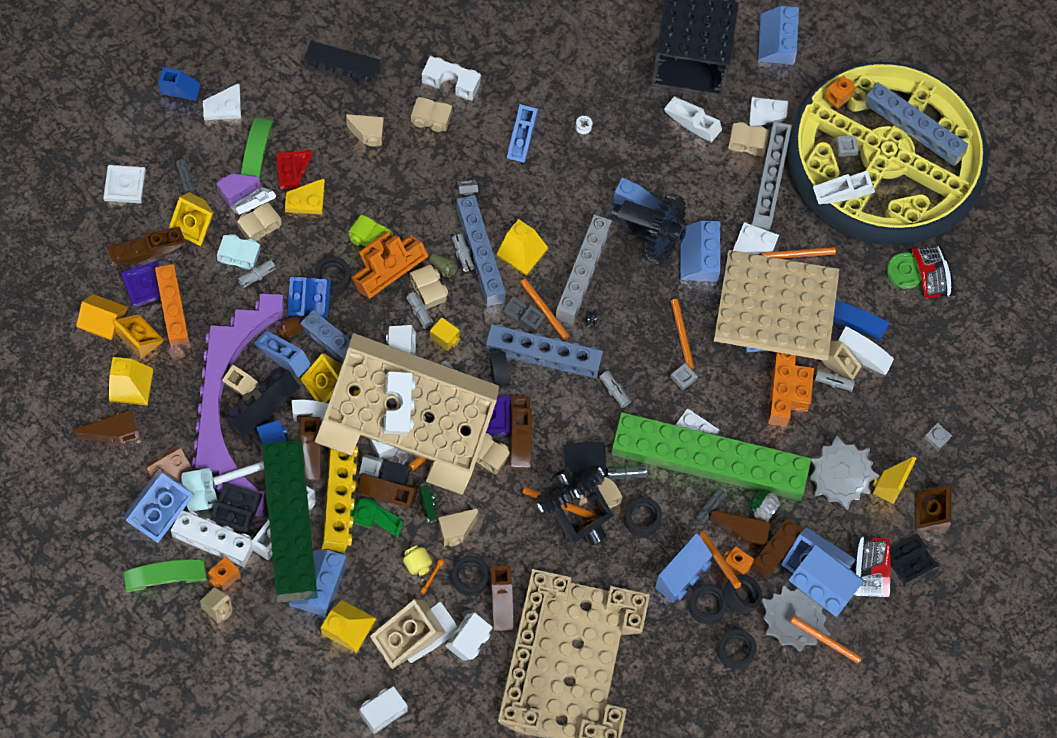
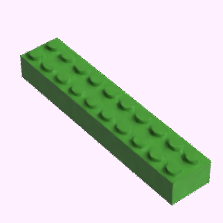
[611,412,811,501]

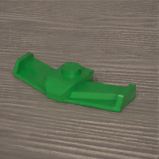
[323,498,405,538]

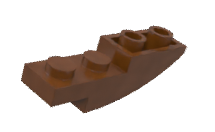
[106,227,186,266]
[510,396,532,470]

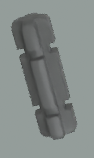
[176,159,195,193]
[696,489,725,524]

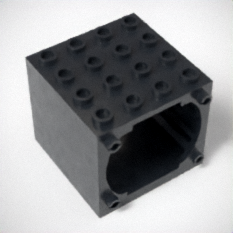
[651,0,739,98]

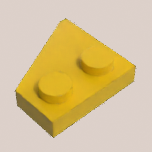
[285,179,325,214]

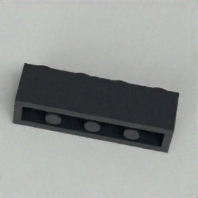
[304,41,380,87]
[223,366,301,438]

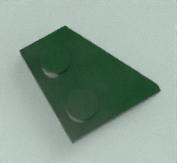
[420,485,437,523]

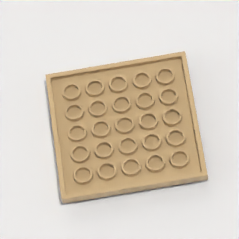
[714,250,839,361]

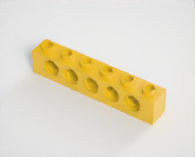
[321,446,358,553]

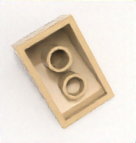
[370,599,446,669]

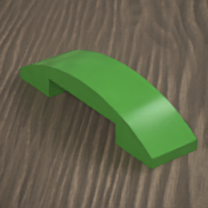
[241,117,273,179]
[124,560,206,592]

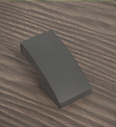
[501,296,546,331]

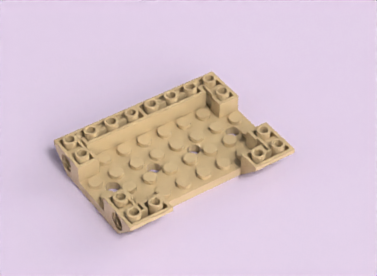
[314,333,499,495]
[498,569,650,738]

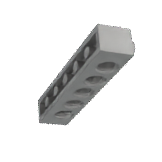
[752,121,792,230]
[556,214,612,325]

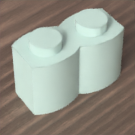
[217,234,260,270]
[181,468,217,511]

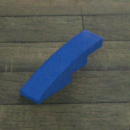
[833,300,890,340]

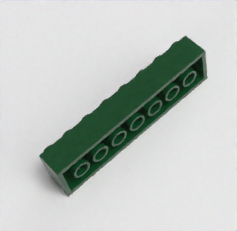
[262,440,318,603]

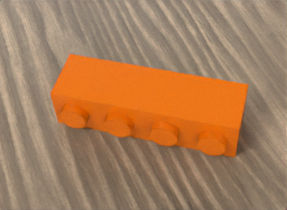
[155,264,189,346]

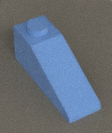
[507,104,539,163]
[613,178,662,210]
[254,330,311,378]

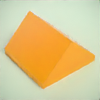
[76,294,128,340]
[114,314,164,359]

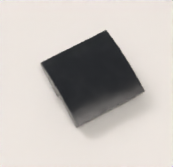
[563,442,607,478]
[210,482,263,532]
[890,534,939,587]

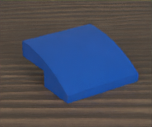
[287,277,331,318]

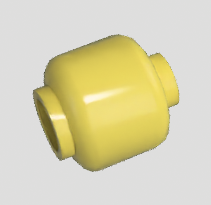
[403,545,433,576]

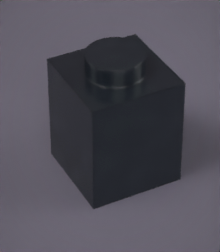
[380,460,412,486]

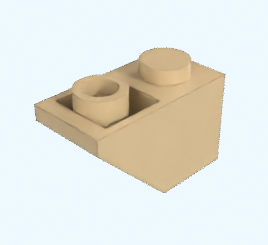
[222,365,259,397]
[200,588,232,623]

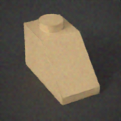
[346,114,384,146]
[821,341,861,380]
[438,509,478,546]

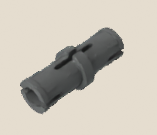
[607,465,647,481]

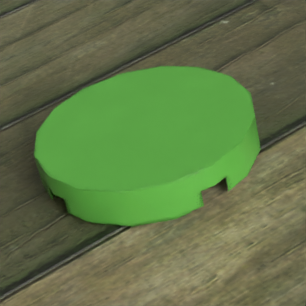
[887,253,922,289]

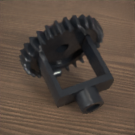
[611,194,686,265]
[534,465,614,545]

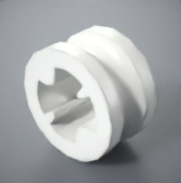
[576,116,593,134]

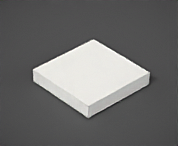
[103,165,146,203]

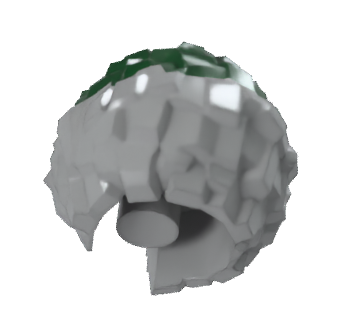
[749,490,780,522]

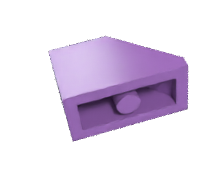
[216,174,261,208]

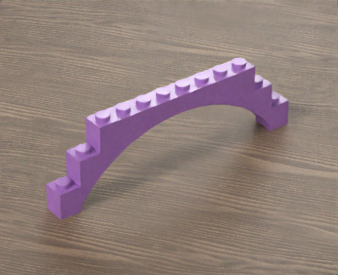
[192,293,284,517]

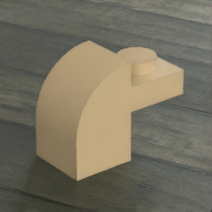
[576,477,622,508]

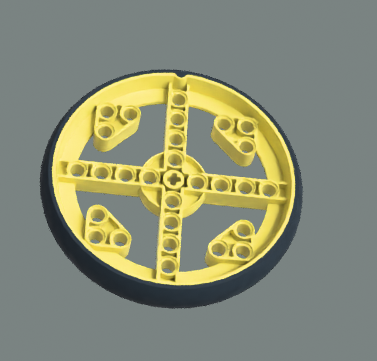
[787,62,988,246]

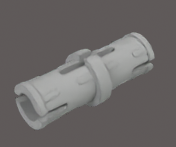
[452,234,475,272]
[237,259,276,288]
[406,292,434,329]
[815,369,855,392]
[599,371,631,408]

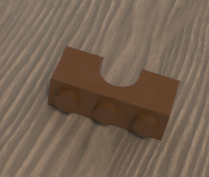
[751,518,803,581]

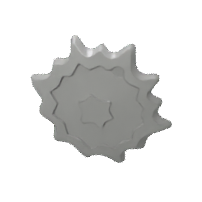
[809,436,879,510]
[762,586,831,652]

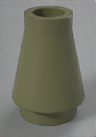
[429,253,457,278]

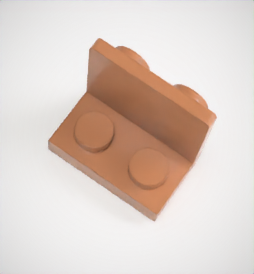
[142,446,194,483]

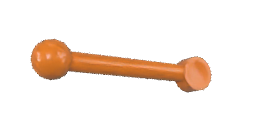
[421,559,444,595]

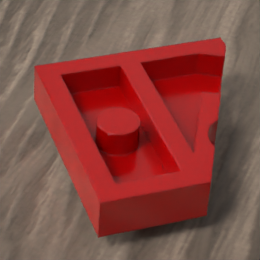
[276,150,312,189]

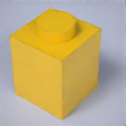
[430,317,460,351]

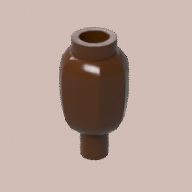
[276,315,308,338]

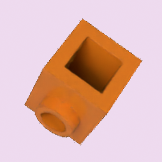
[825,75,856,109]
[723,546,755,575]
[208,557,241,592]

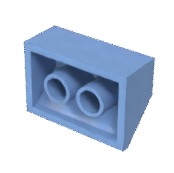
[758,6,799,65]
[680,221,720,282]
[124,468,194,543]
[781,527,856,573]
[655,533,713,603]
[789,544,865,617]
[289,550,347,618]

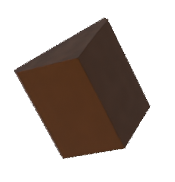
[916,485,952,533]

